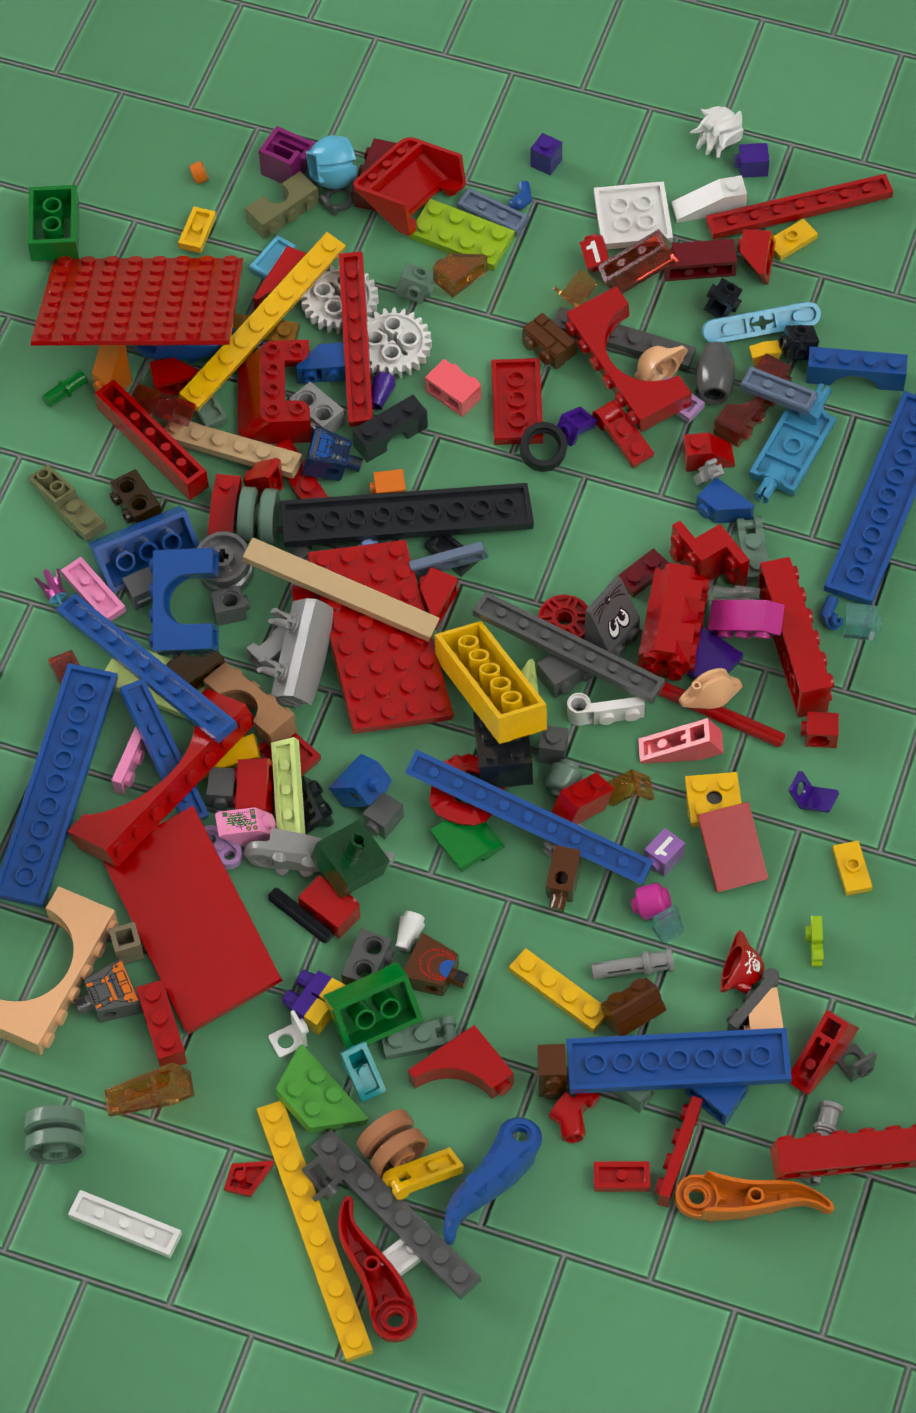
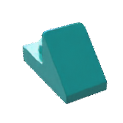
[340,1041,387,1103]

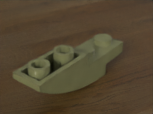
[28,464,107,541]

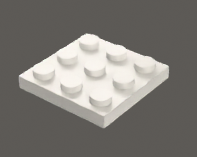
[593,181,673,249]

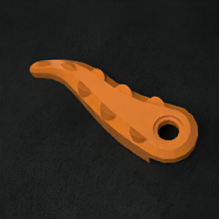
[674,1170,835,1222]

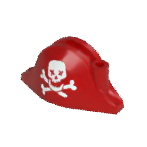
[720,930,764,994]

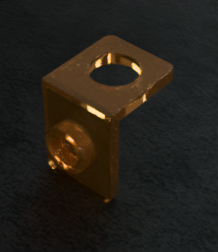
[553,269,598,307]
[608,769,654,807]

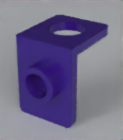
[789,771,839,813]

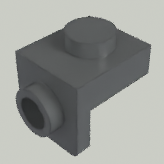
[301,1152,345,1202]

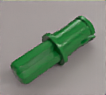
[42,370,88,407]

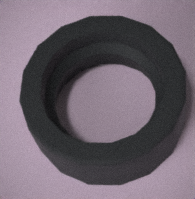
[520,422,567,472]

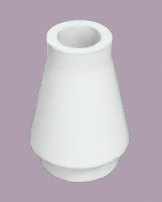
[395,911,425,953]

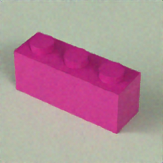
[708,600,785,639]

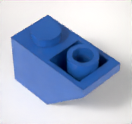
[297,342,346,384]

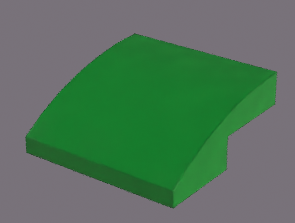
[430,820,505,872]

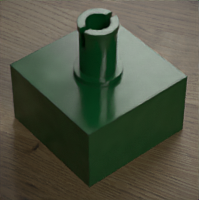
[311,819,390,898]

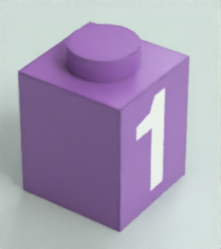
[644,828,685,876]

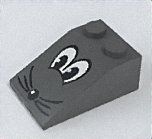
[585,576,641,657]

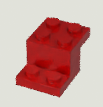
[669,520,750,591]

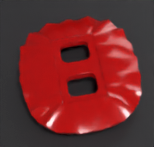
[429,753,505,826]

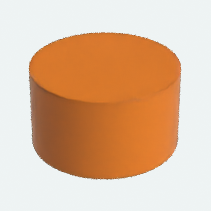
[190,161,209,184]

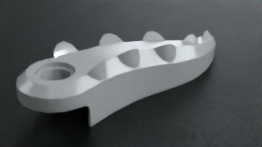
[244,828,395,877]

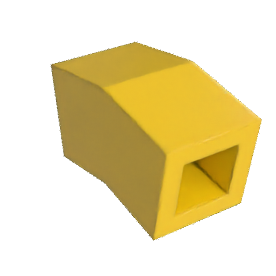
[749,340,782,366]

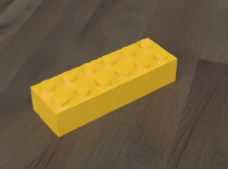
[434,621,547,744]

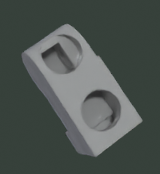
[246,627,286,675]

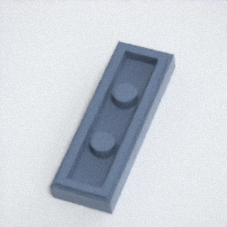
[456,188,529,237]
[740,366,818,416]
[409,541,489,578]

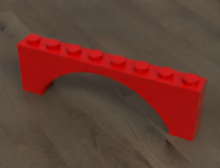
[67,688,254,867]

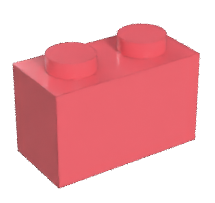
[425,359,481,417]

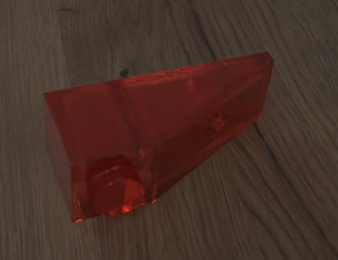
[134,384,196,427]

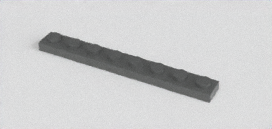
[473,591,665,704]
[311,1129,481,1300]

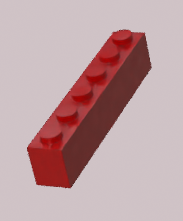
[95,379,209,501]
[770,1124,916,1180]

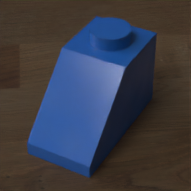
[696,478,755,523]

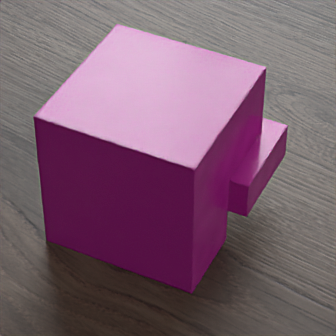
[258,126,315,184]

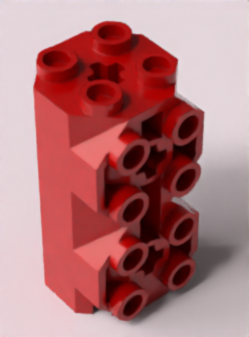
[638,563,710,681]

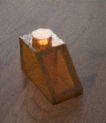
[433,254,488,298]

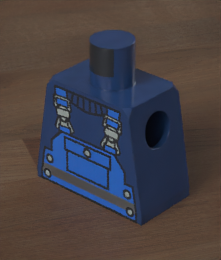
[302,426,363,481]

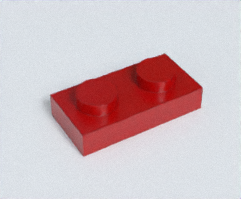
[594,1161,650,1192]

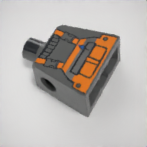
[74,959,143,1022]

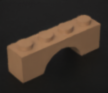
[203,662,298,747]

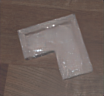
[708,585,760,600]

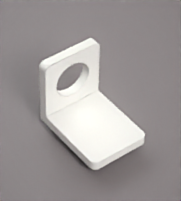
[268,1010,309,1059]

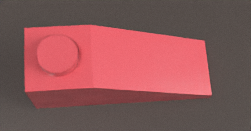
[638,718,724,764]

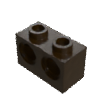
[109,469,162,525]

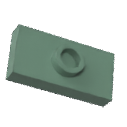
[194,394,229,428]

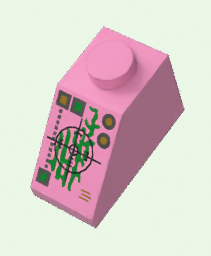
[215,807,276,847]

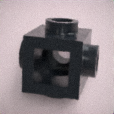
[703,278,743,318]
[779,325,820,360]

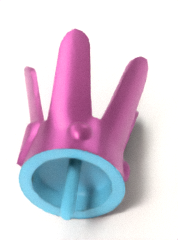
[34,568,67,605]

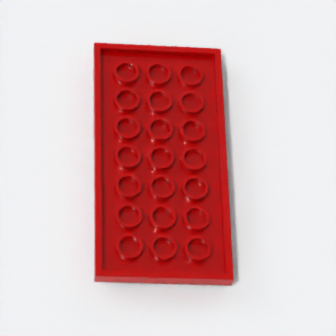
[307,540,454,734]

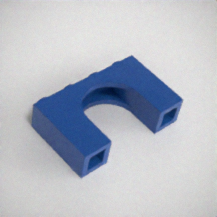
[149,548,219,655]

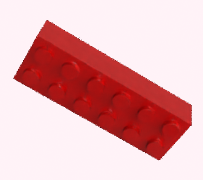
[757,557,834,718]

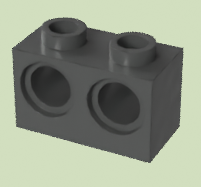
[341,929,395,985]

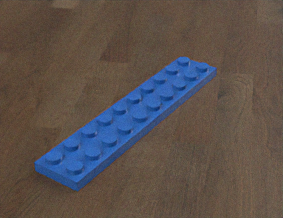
[824,391,916,607]
[0,663,118,908]

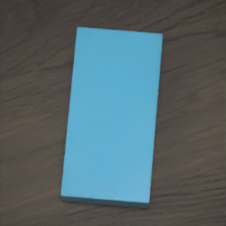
[249,235,296,280]

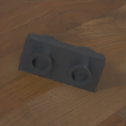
[301,775,334,834]

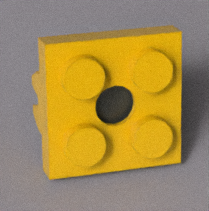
[685,772,742,827]

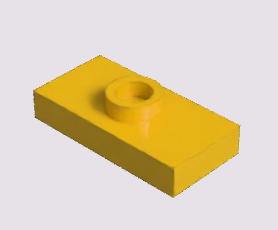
[774,218,818,261]
[832,841,873,896]

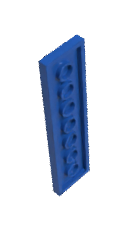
[566,1028,792,1094]

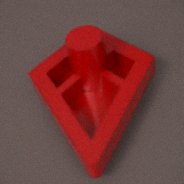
[224,1161,274,1197]

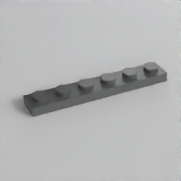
[553,307,696,371]

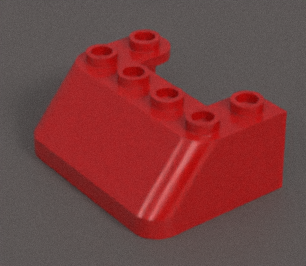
[238,339,312,444]

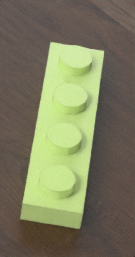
[271,737,305,834]

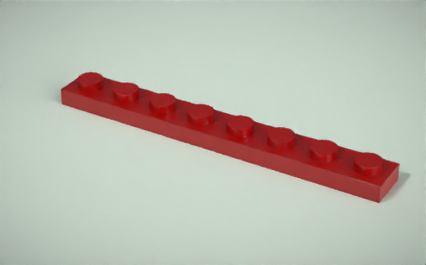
[706,173,893,240]
[339,251,373,427]

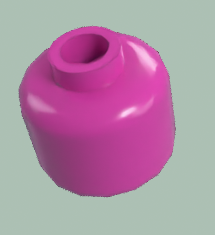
[631,883,672,921]

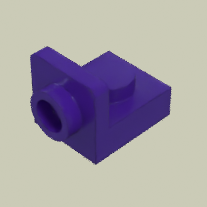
[557,406,598,446]

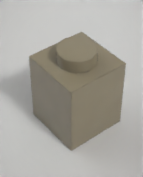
[109,922,144,964]

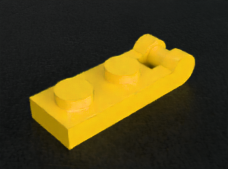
[382,1147,464,1200]

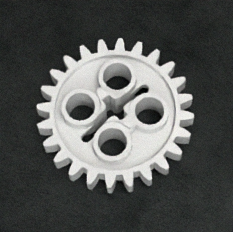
[301,265,379,334]
[367,307,432,378]

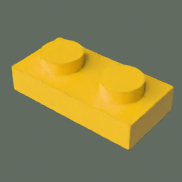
[178,206,216,253]

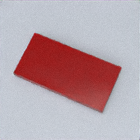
[491,358,543,445]

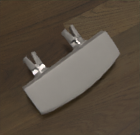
[256,598,333,708]

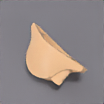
[634,346,688,381]
[678,668,743,709]

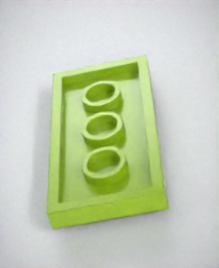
[409,199,515,271]

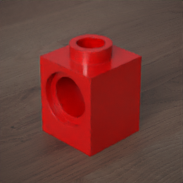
[801,711,839,748]

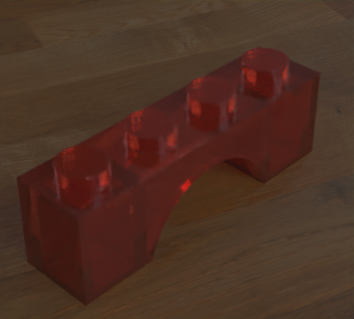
[713,353,792,448]

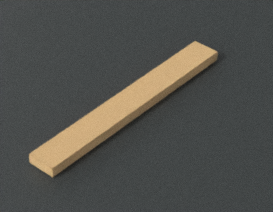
[242,538,440,642]

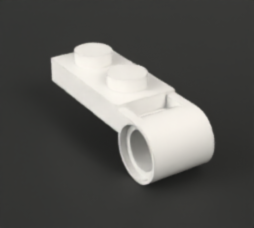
[567,693,645,726]

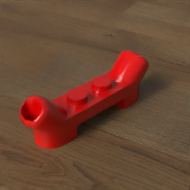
[549,1035,615,1143]

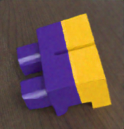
[282,970,345,1036]

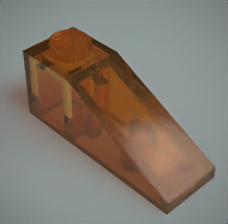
[105,1062,194,1117]

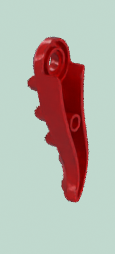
[338,1196,418,1343]

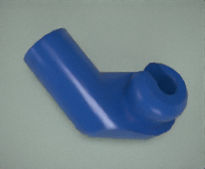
[509,181,532,210]
[819,595,843,630]

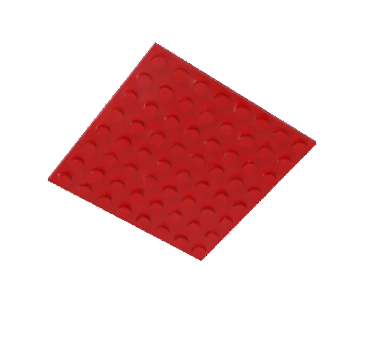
[30,255,244,346]

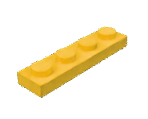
[509,948,605,1033]

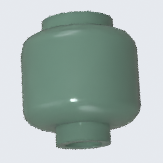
[545,759,583,798]

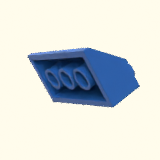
[88,506,199,593]

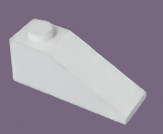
[671,175,747,223]

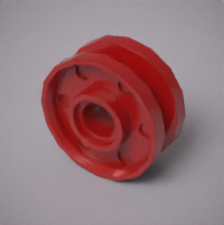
[538,594,588,640]

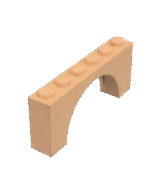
[0,886,119,1055]

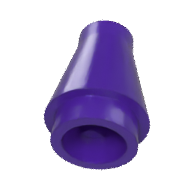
[372,371,396,410]

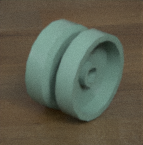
[237,486,280,544]
[24,1105,86,1164]

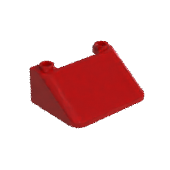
[353,137,466,236]

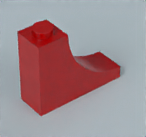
[408,1025,514,1099]

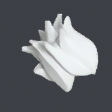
[690,106,744,158]

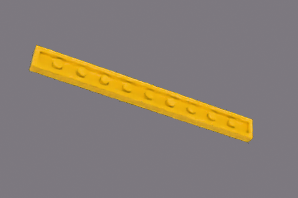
[179,232,346,412]
[257,1101,373,1363]

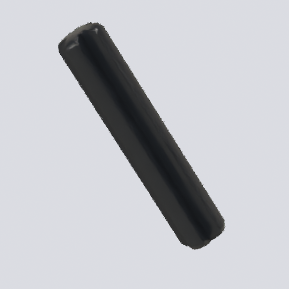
[268,888,334,944]

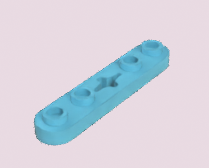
[702,302,821,342]

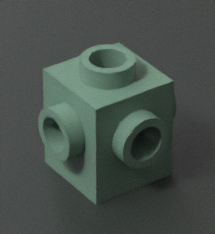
[395,262,434,304]

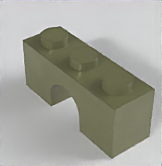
[245,171,319,239]

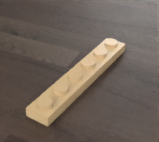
[165,416,304,479]

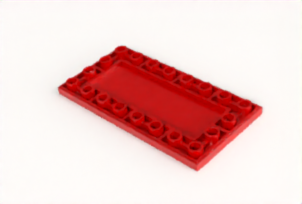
[102,806,283,1034]

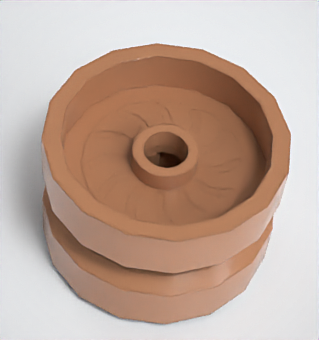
[356,1109,428,1178]

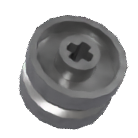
[197,531,254,592]

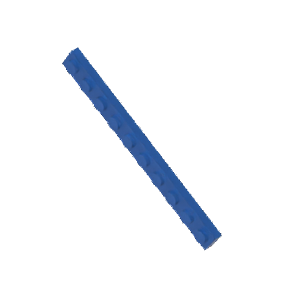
[56,593,238,744]
[405,749,654,885]

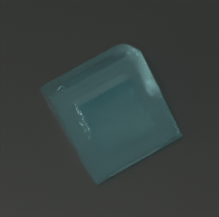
[652,905,684,944]

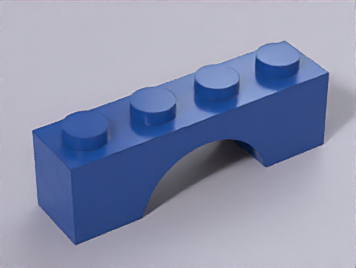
[806,347,908,391]

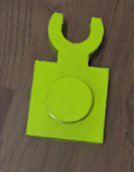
[805,916,824,967]

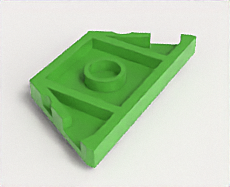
[274,1044,369,1133]

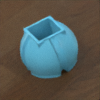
[306,135,357,190]

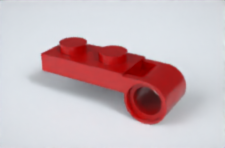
[592,400,655,469]

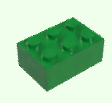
[28,185,79,261]
[323,963,423,1049]

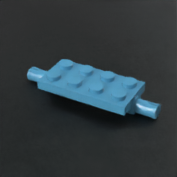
[749,383,836,504]

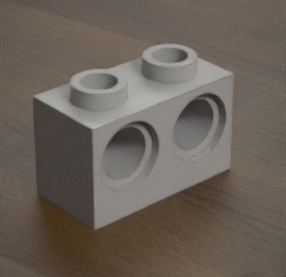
[289,382,345,435]

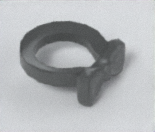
[319,188,353,216]

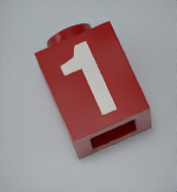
[579,234,612,274]

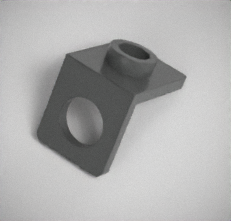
[836,1043,877,1082]

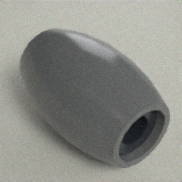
[696,342,735,405]

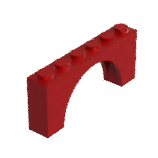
[565,286,692,432]

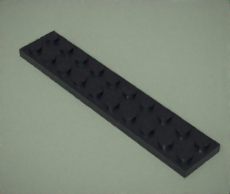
[280,483,534,547]

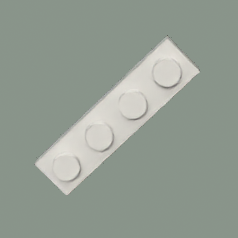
[68,1190,182,1259]

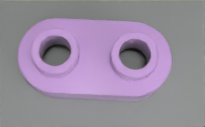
[205,825,243,869]

